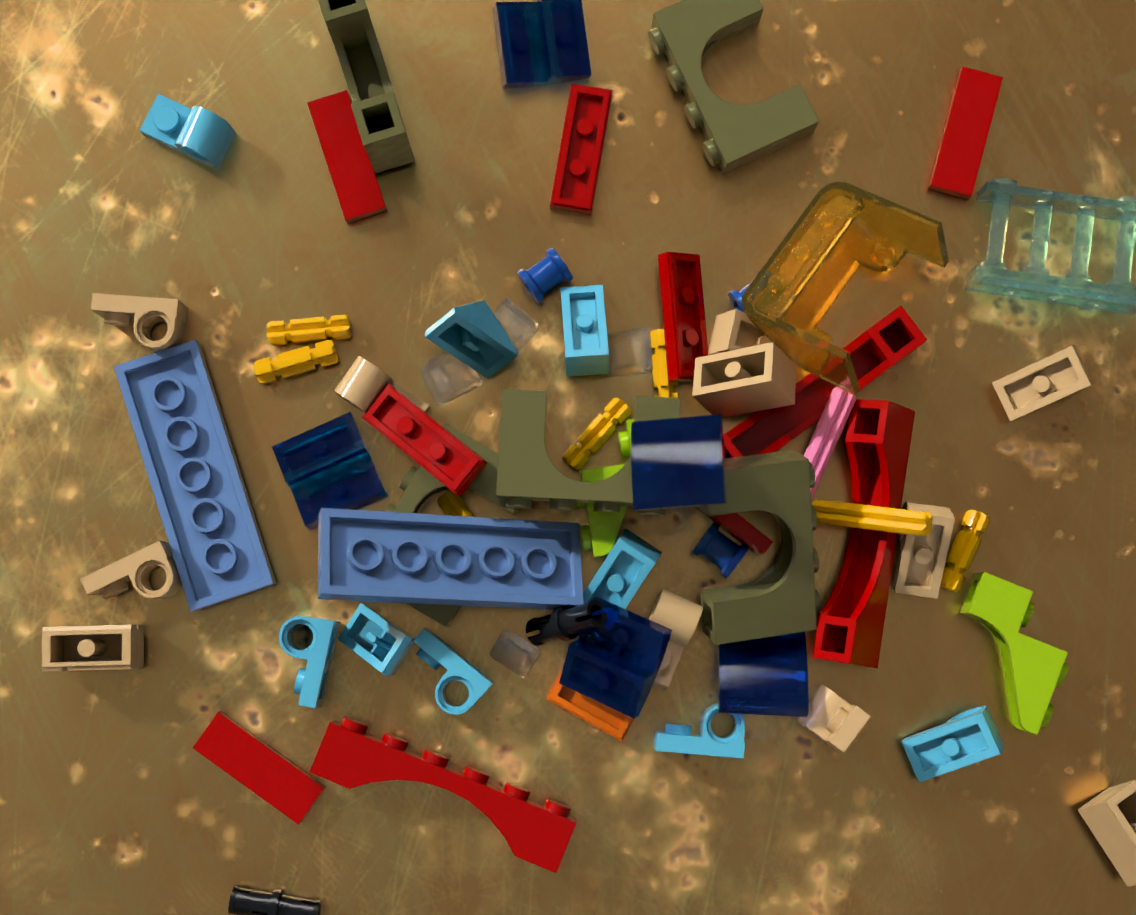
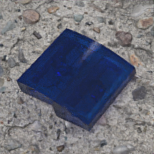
[492,0,592,89]
[272,412,388,531]
[631,414,727,511]
[559,596,672,718]
[717,632,809,717]

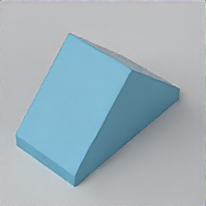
[425,300,518,378]
[338,603,416,676]

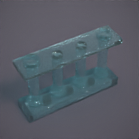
[965,178,1136,315]

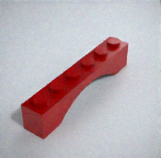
[687,306,927,472]
[812,399,915,669]
[309,716,576,873]

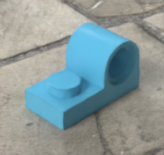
[139,94,237,170]
[560,285,609,377]
[583,529,662,629]
[279,616,340,708]
[413,628,494,715]
[653,703,745,759]
[901,705,1005,782]

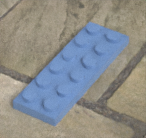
[114,339,276,612]
[318,508,584,610]

